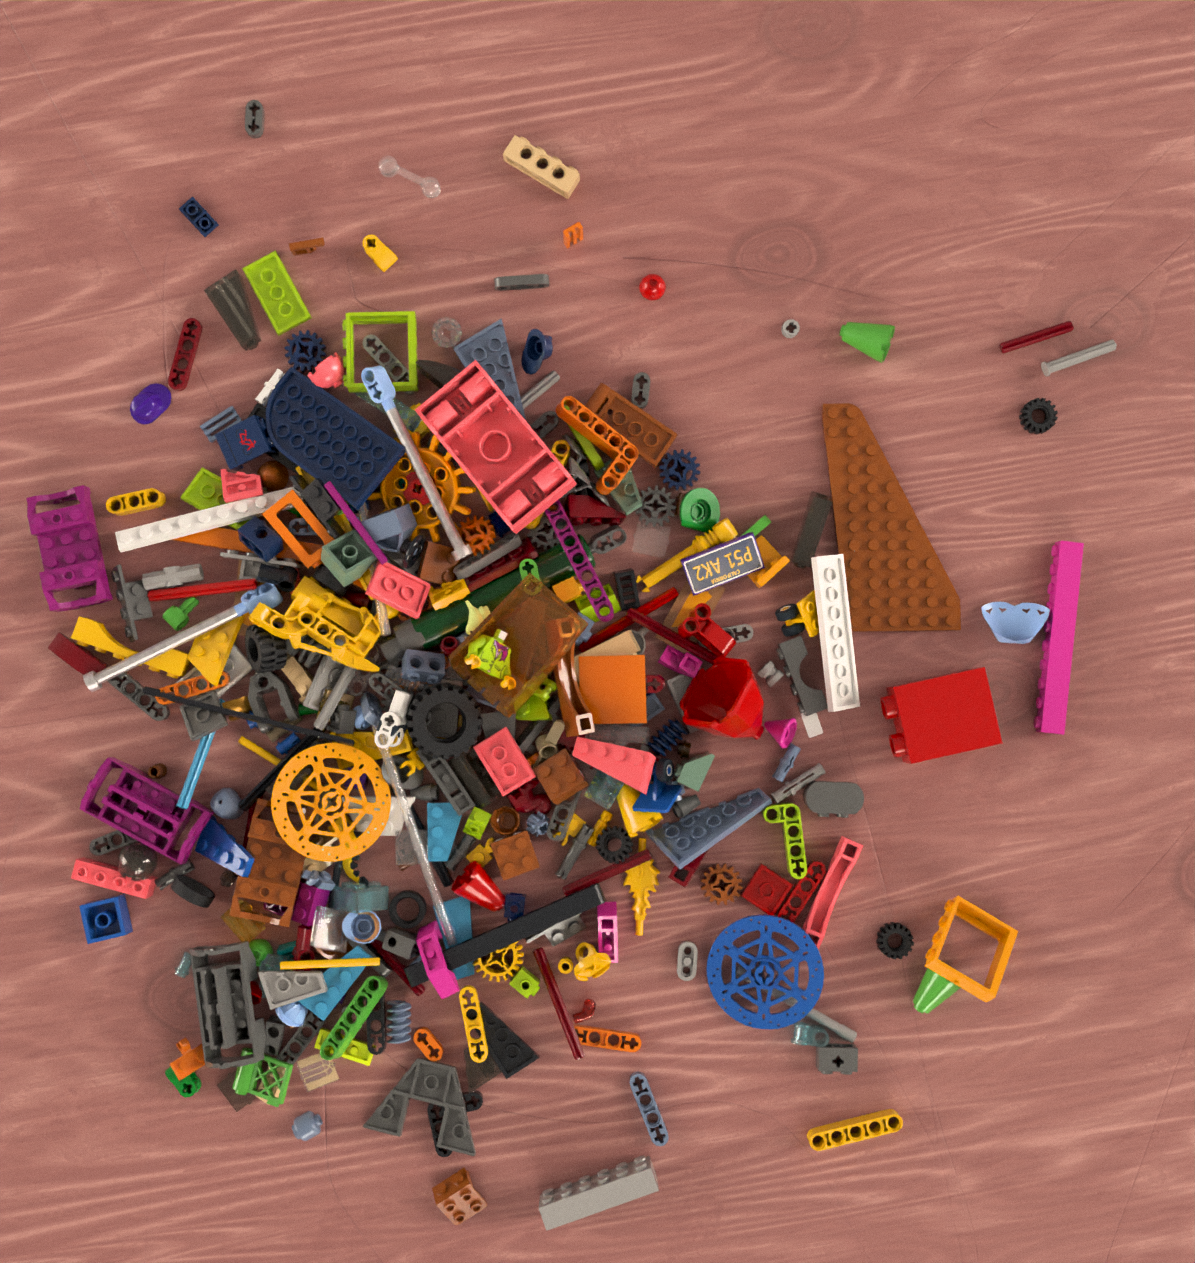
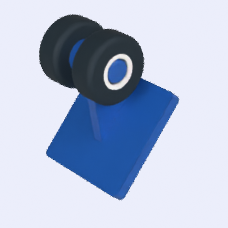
[632,758,682,813]

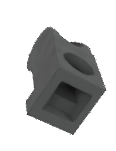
[264,1015,287,1056]

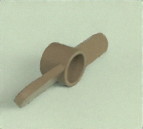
[532,720,565,769]

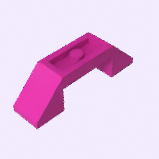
[416,920,460,999]

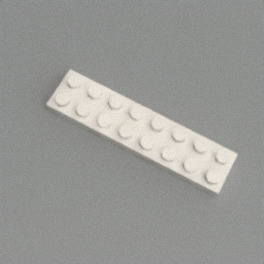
[811,554,860,712]

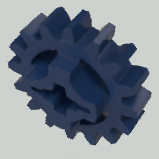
[284,330,327,373]
[659,449,700,491]

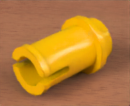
[558,956,573,974]

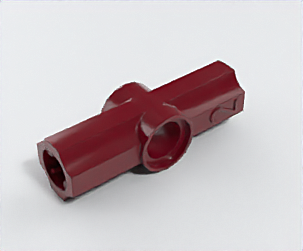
[292,924,316,971]

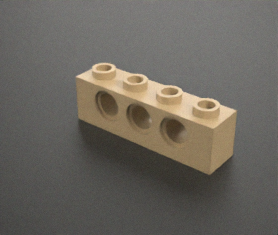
[503,135,580,199]

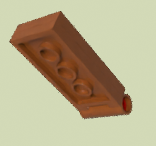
[585,383,678,468]

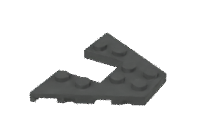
[363,1057,476,1156]

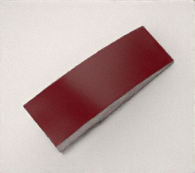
[48,632,108,675]

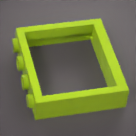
[342,311,418,393]

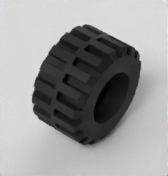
[245,622,287,673]

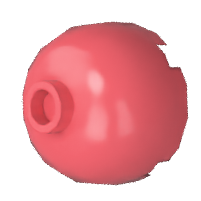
[307,352,346,389]

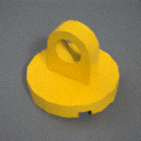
[573,942,611,981]

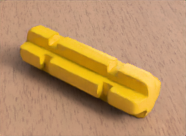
[587,810,613,847]

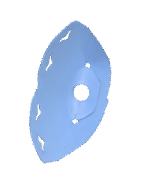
[981,602,1050,644]

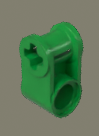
[165,1066,202,1098]

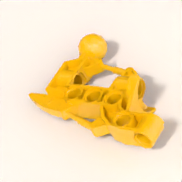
[248,592,399,672]

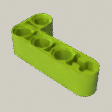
[762,802,807,879]

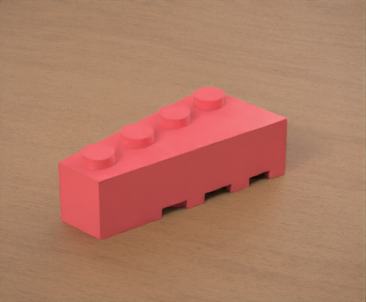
[572,737,656,795]

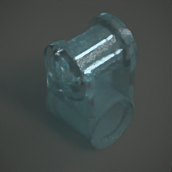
[791,1021,830,1047]

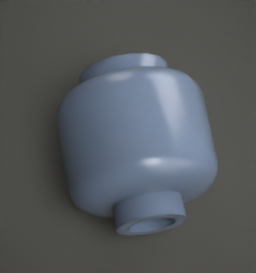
[292,1111,323,1141]

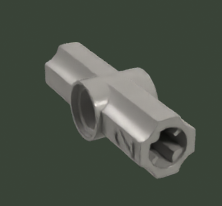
[142,564,204,591]

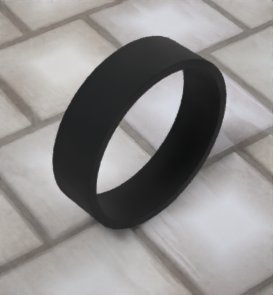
[171,875,215,908]

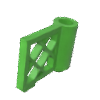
[232,1048,293,1107]

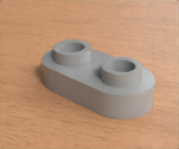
[677,941,698,981]

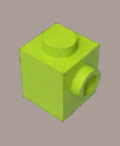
[509,966,540,999]

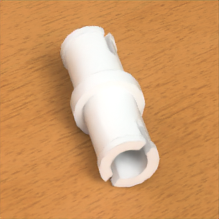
[255,368,285,406]

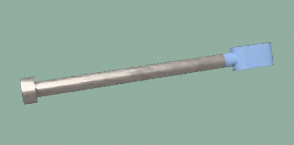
[361,366,473,561]
[83,582,283,692]

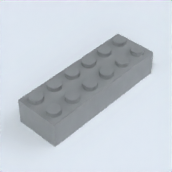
[539,1156,659,1231]

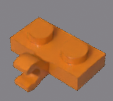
[169,1037,205,1081]

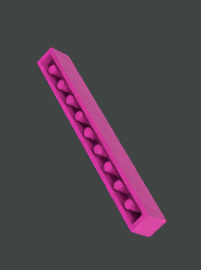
[1034,541,1084,735]

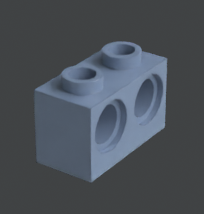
[402,649,445,684]

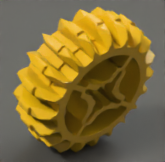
[473,941,524,982]

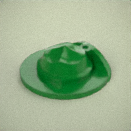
[679,488,720,533]

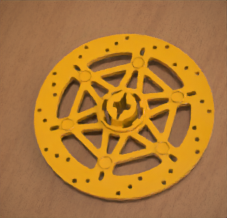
[271,743,391,862]

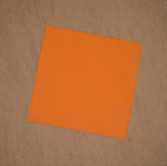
[578,655,647,724]

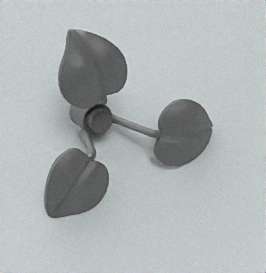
[562,434,610,507]

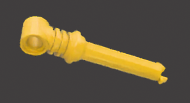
[636,518,738,592]

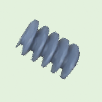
[386,1000,411,1044]

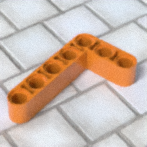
[556,396,639,495]

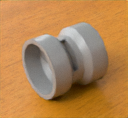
[757,660,784,687]

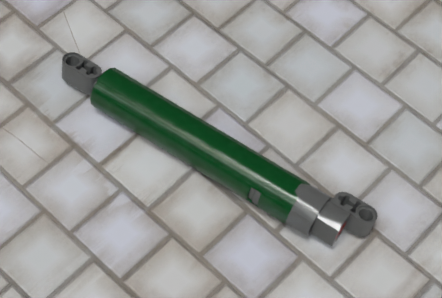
[377,525,627,683]

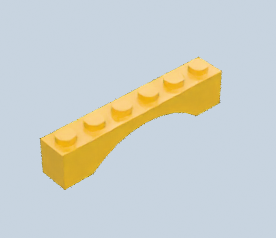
[71,616,190,679]

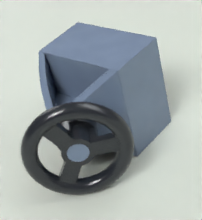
[361,503,426,569]

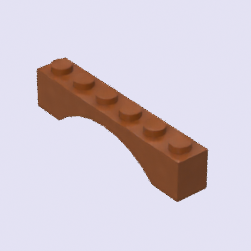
[545,617,595,737]

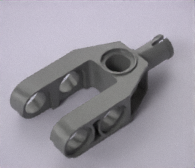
[248,671,300,734]

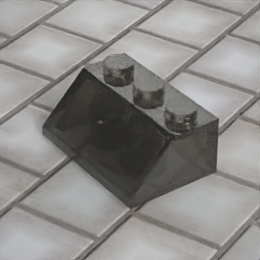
[448,738,502,809]

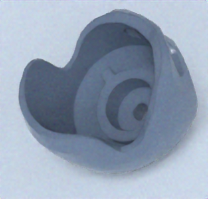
[210,788,244,820]

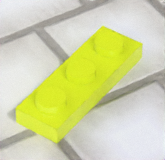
[314,1027,376,1066]

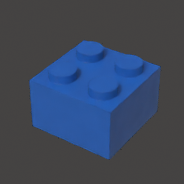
[79,894,133,944]

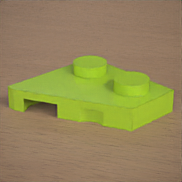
[516,681,552,720]

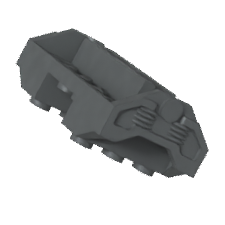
[190,941,266,1069]

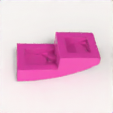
[658,645,703,678]

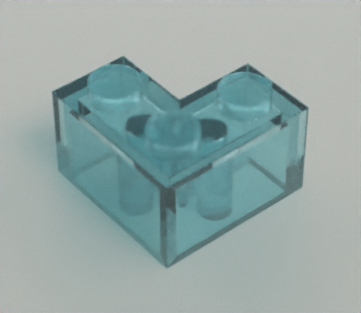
[334,881,389,913]

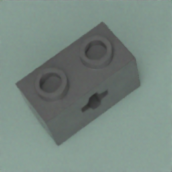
[816,1043,858,1075]

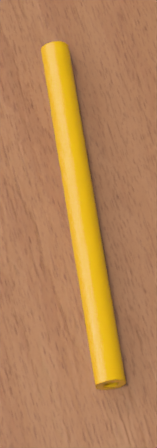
[238,736,323,791]
[280,957,380,970]

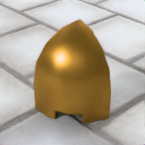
[221,696,252,722]

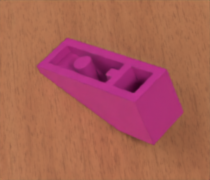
[597,902,618,963]

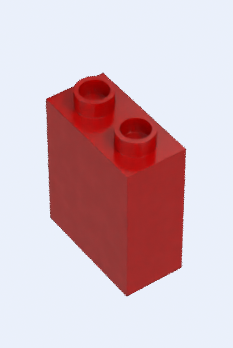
[880,667,1003,764]

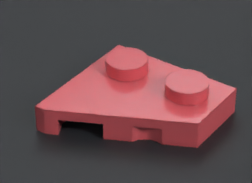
[220,469,264,503]

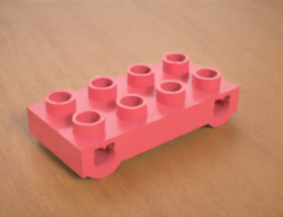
[415,360,577,534]

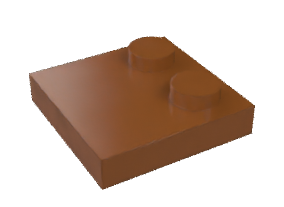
[417,541,461,585]

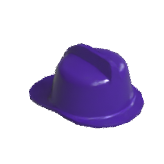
[130,383,172,424]

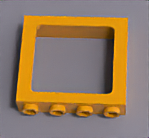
[925,896,1018,1002]

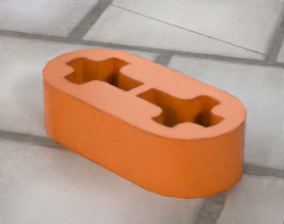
[413,1027,444,1062]

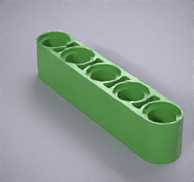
[320,976,388,1060]

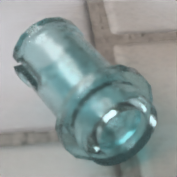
[174,951,192,978]

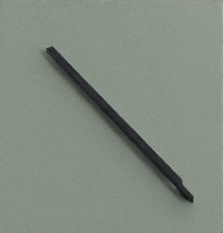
[142,686,355,746]

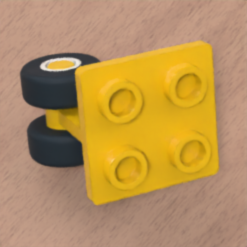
[775,590,819,637]

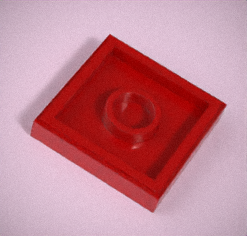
[740,863,793,915]

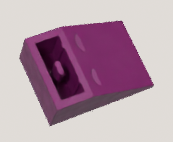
[262,879,330,926]

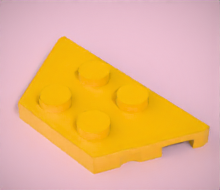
[187,616,244,686]

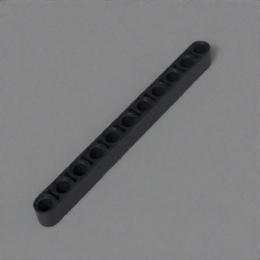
[404,883,607,987]

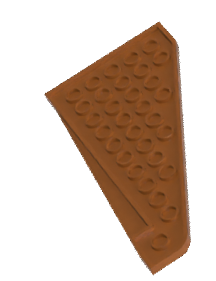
[822,403,961,632]

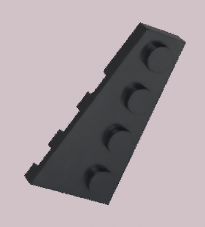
[466,1001,539,1079]

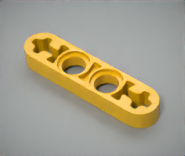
[459,985,488,1063]

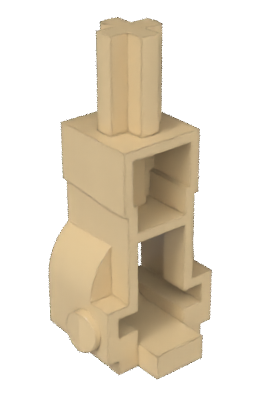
[281,653,314,703]

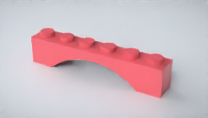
[802,836,863,950]

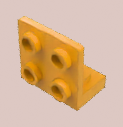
[747,535,790,588]

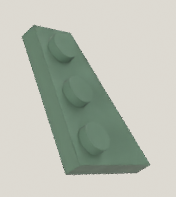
[594,452,642,516]

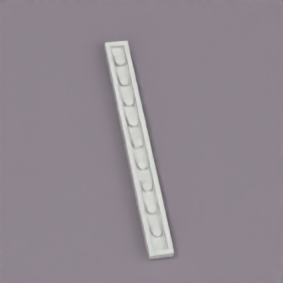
[115,487,305,552]

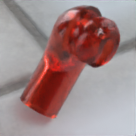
[572,999,596,1024]

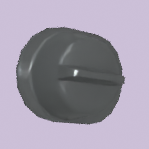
[381,755,424,789]

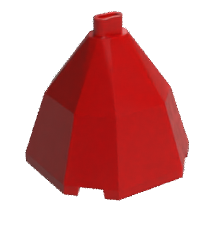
[679,657,764,740]

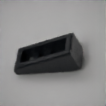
[614,568,640,611]

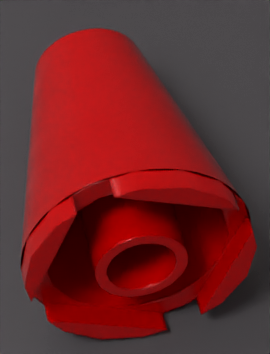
[451,860,506,912]

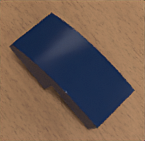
[179,196,219,238]

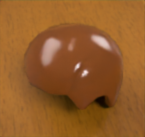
[490,806,521,836]

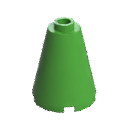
[839,322,895,363]
[913,961,961,1014]

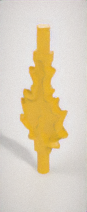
[623,838,660,936]

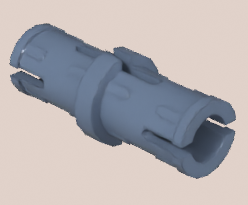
[772,743,801,782]

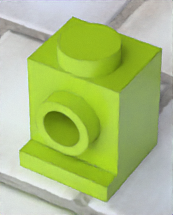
[463,806,492,840]

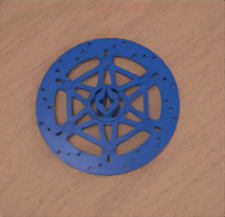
[707,915,824,1029]

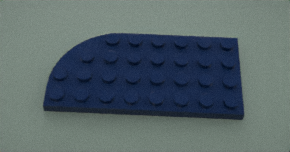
[266,366,405,510]

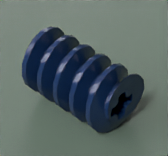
[646,717,689,757]

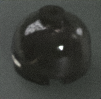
[117,841,158,881]

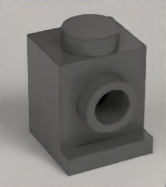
[326,704,357,734]

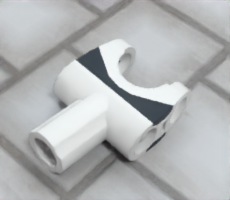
[374,690,413,748]

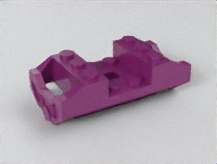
[79,757,214,865]

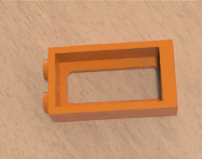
[262,489,335,569]

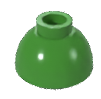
[249,939,273,966]

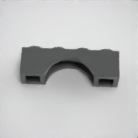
[776,636,828,716]

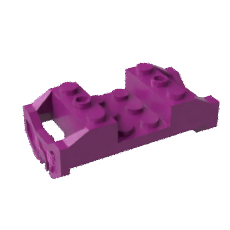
[26,485,113,612]

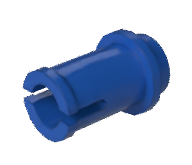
[275,732,301,755]

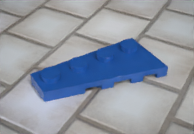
[195,815,255,877]

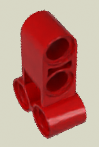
[678,603,736,657]

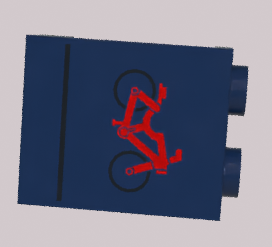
[215,415,277,471]

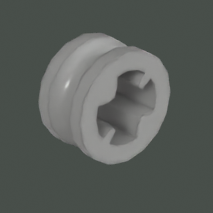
[781,319,800,338]

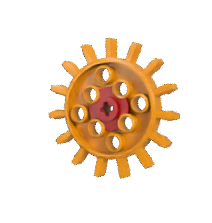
[367,432,476,543]

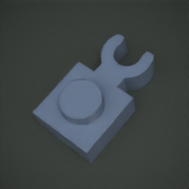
[301,870,336,891]

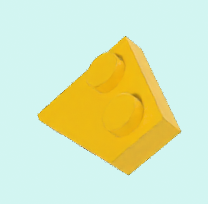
[428,579,470,611]

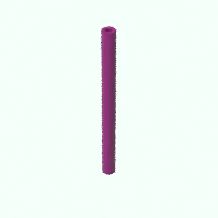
[324,481,388,565]

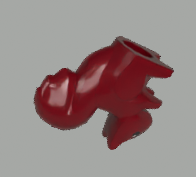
[506,779,552,815]

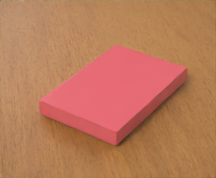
[365,560,431,619]
[473,727,536,796]

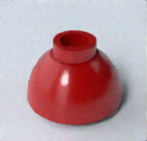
[639,274,666,300]

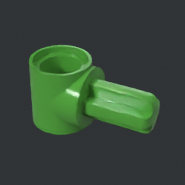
[162,597,199,631]

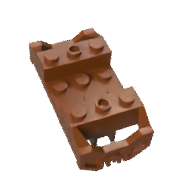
[229,798,316,927]

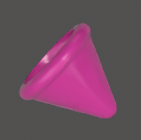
[764,718,797,749]

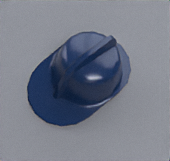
[521,329,553,375]

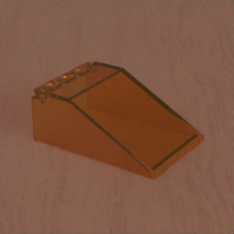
[448,573,588,719]

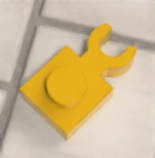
[399,747,425,777]
[554,813,586,846]
[466,837,494,867]

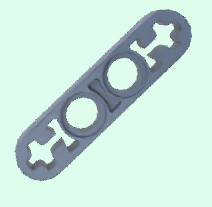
[629,1071,669,1146]

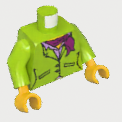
[464,629,516,690]

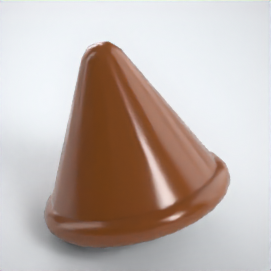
[257,461,289,492]

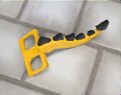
[328,815,370,887]

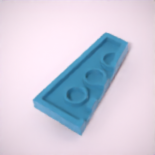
[433,896,475,980]
[298,946,373,1021]

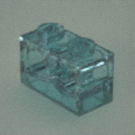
[584,770,624,810]

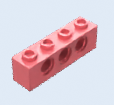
[71,857,158,899]

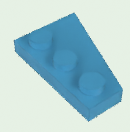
[427,802,462,862]

